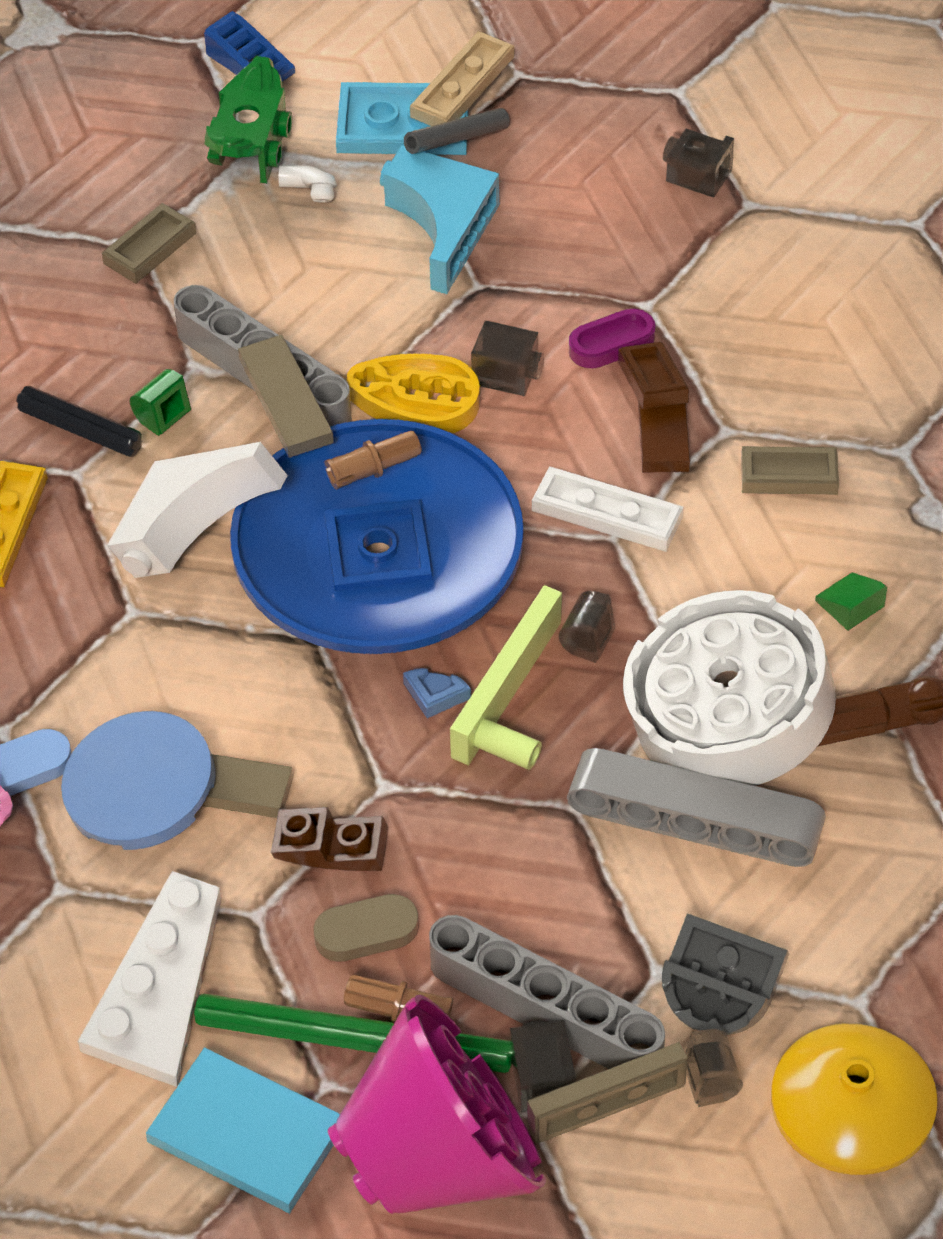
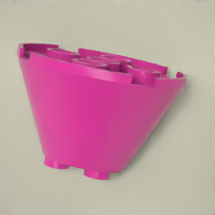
[328,995,546,1214]

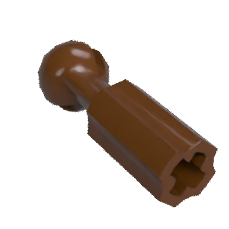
[817,676,943,747]

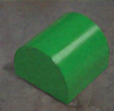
[129,369,191,436]

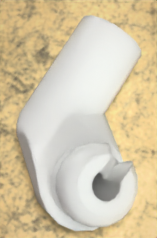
[279,165,337,203]

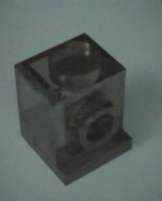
[662,128,734,198]

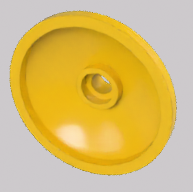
[771,1024,937,1175]

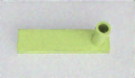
[450,585,562,770]

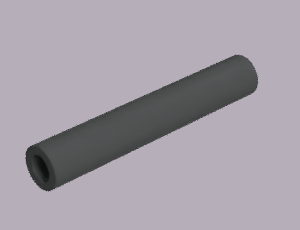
[404,108,510,154]

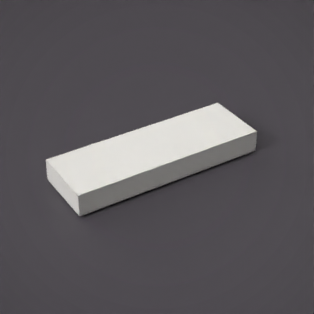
[532,466,684,552]

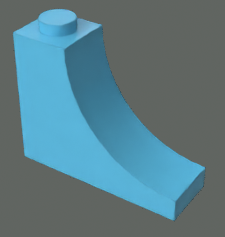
[380,145,500,294]

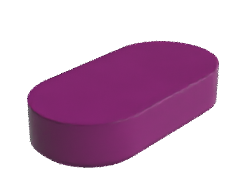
[569,309,656,368]

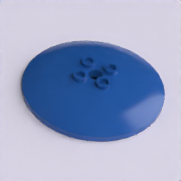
[230,419,523,654]

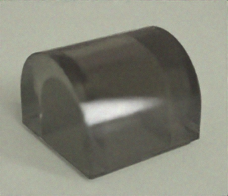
[559,591,616,663]
[685,1029,743,1107]

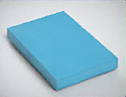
[336,82,469,155]
[146,1047,340,1214]

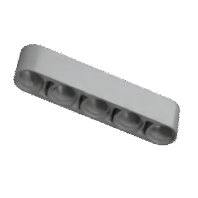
[174,285,352,426]
[567,748,826,867]
[429,915,665,1069]

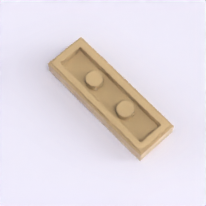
[410,31,515,126]

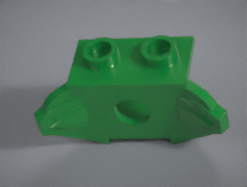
[204,56,293,184]

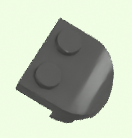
[662,913,789,1035]

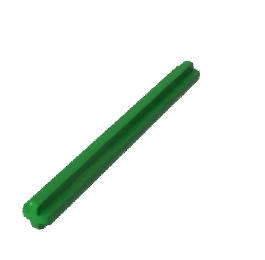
[194,993,514,1073]

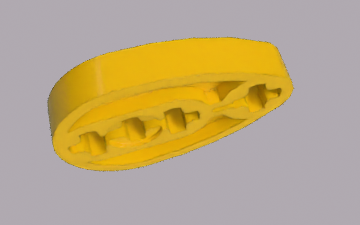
[347,354,480,434]

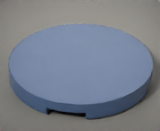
[61,711,215,850]

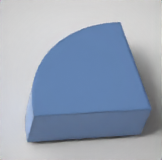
[403,668,471,718]

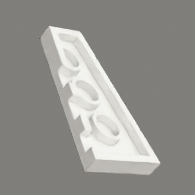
[78,871,221,1087]

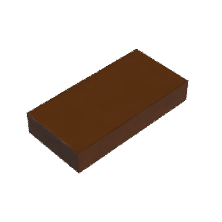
[618,342,689,409]
[638,400,690,473]

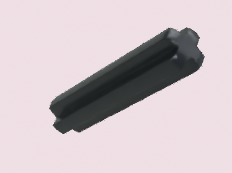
[16,386,143,457]

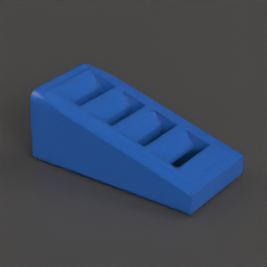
[204,11,295,82]

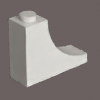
[107,442,288,578]

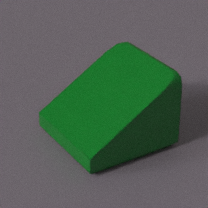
[815,572,887,631]

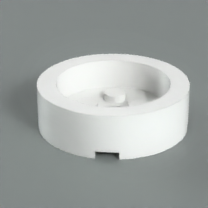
[623,590,836,786]

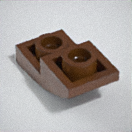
[271,807,388,871]

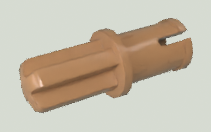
[324,431,422,490]
[344,975,453,1023]

